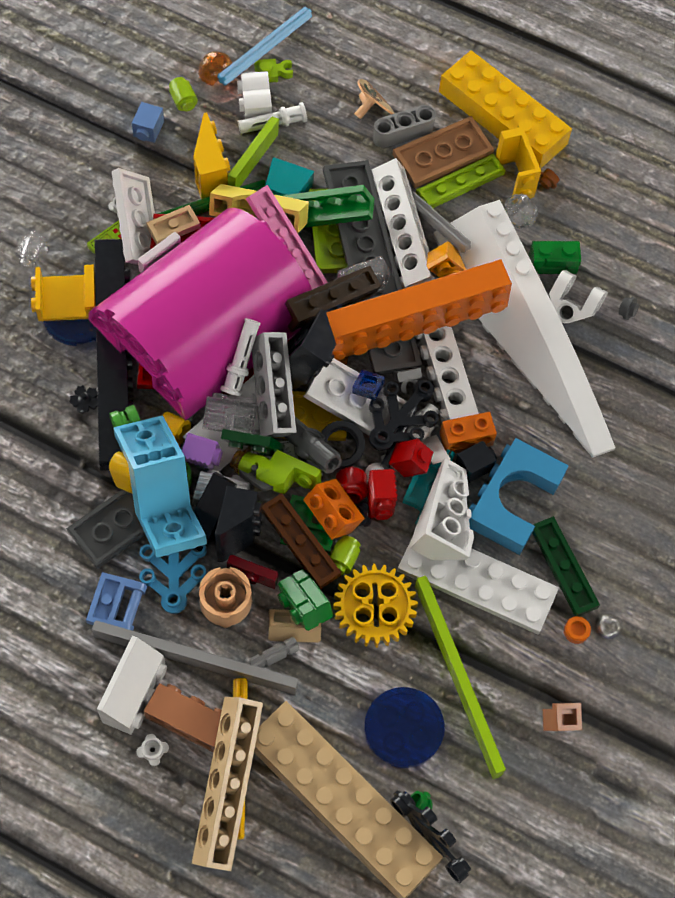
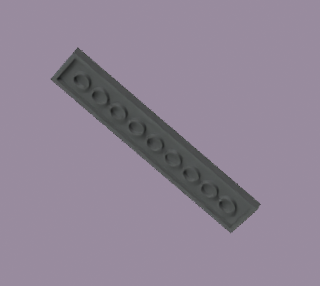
[323,160,422,376]

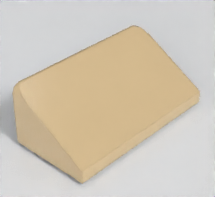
[268,609,321,643]

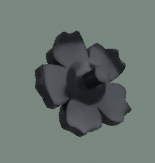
[69,385,98,414]

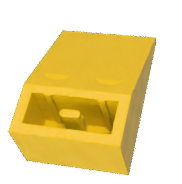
[193,112,231,199]

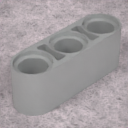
[373,105,436,148]

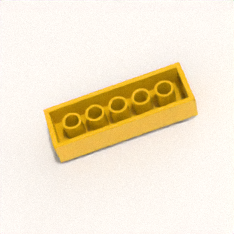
[439,50,572,169]

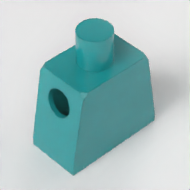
[265,157,314,196]

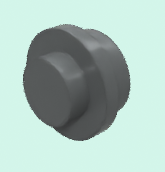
[619,297,639,320]

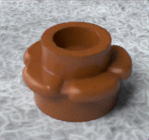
[539,168,560,189]

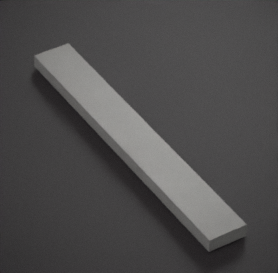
[92,621,299,695]

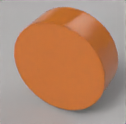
[564,616,591,644]

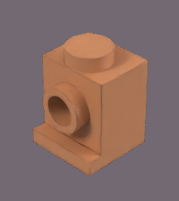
[542,703,582,731]

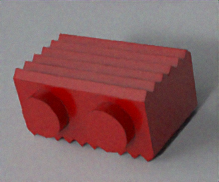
[367,469,398,520]

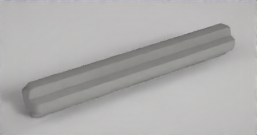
[412,192,471,253]

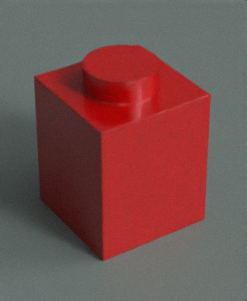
[389,439,434,477]

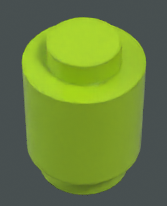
[169,77,198,112]
[330,535,361,575]

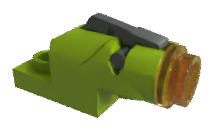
[230,450,322,494]

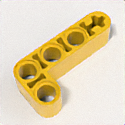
[109,412,191,494]

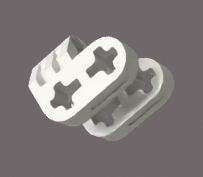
[549,270,608,323]

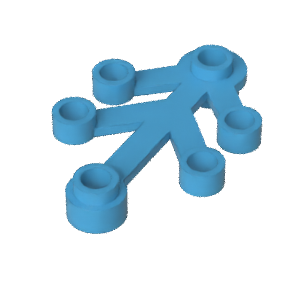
[139,531,207,614]

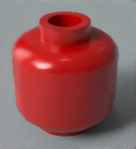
[335,466,368,504]

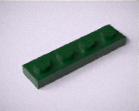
[532,516,600,616]

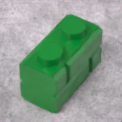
[529,241,581,274]
[277,569,333,631]

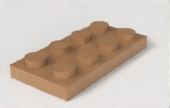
[392,116,494,189]

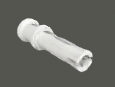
[237,102,307,135]
[220,318,261,396]

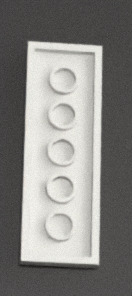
[397,537,559,635]

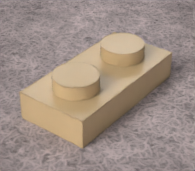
[146,205,200,245]

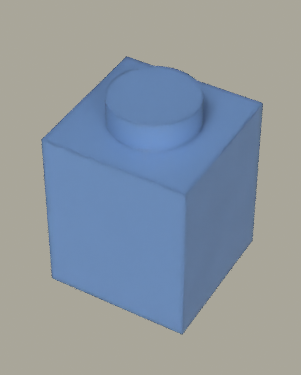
[132,102,164,143]

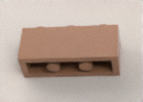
[144,683,222,752]

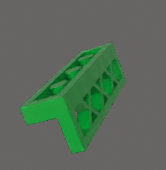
[281,185,375,228]

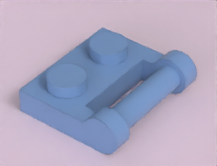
[86,572,147,631]

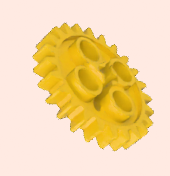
[333,564,418,648]

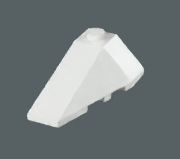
[410,458,474,560]

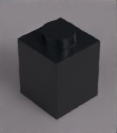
[456,441,497,484]

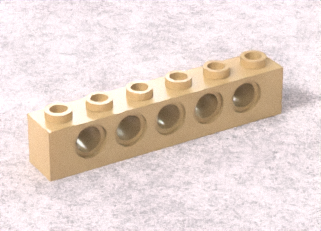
[192,697,263,871]

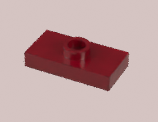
[227,555,278,589]

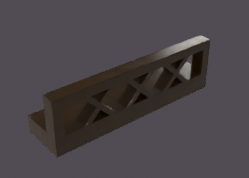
[285,265,381,332]

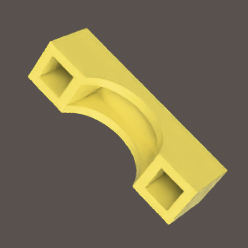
[209,184,309,233]

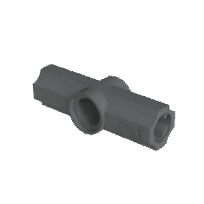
[285,417,342,473]

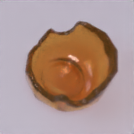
[198,51,233,86]

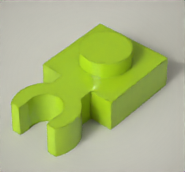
[254,58,293,83]

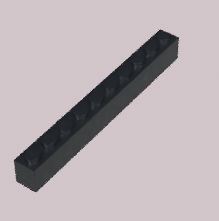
[94,239,134,471]

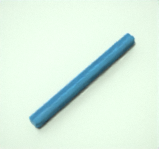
[217,7,312,86]

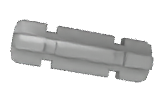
[249,637,299,668]

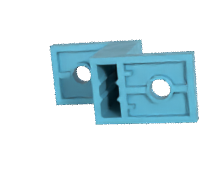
[113,415,207,558]

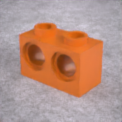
[439,412,497,455]
[303,479,365,540]

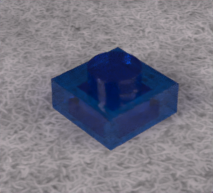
[352,370,385,401]

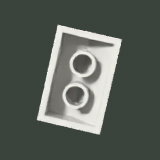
[97,635,167,735]

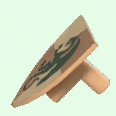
[354,79,395,119]

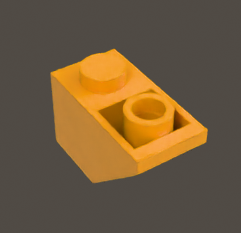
[426,241,466,278]

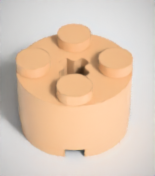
[199,567,252,628]

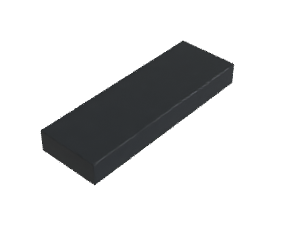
[194,472,238,551]

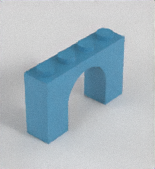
[469,438,569,555]

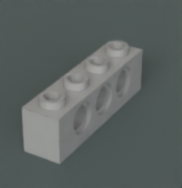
[252,332,297,438]

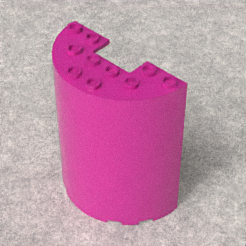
[88,208,312,421]

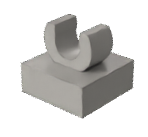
[393,367,422,393]

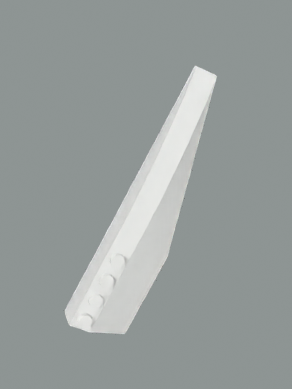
[433,200,615,458]

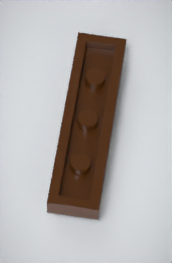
[261,493,341,589]

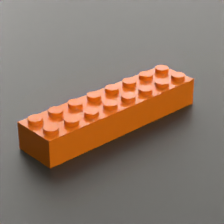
[326,259,512,361]

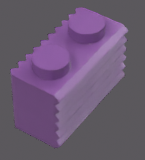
[182,433,223,470]

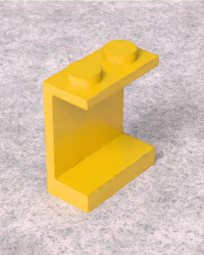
[496,127,541,202]
[31,264,96,321]

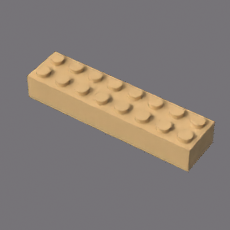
[254,701,443,898]

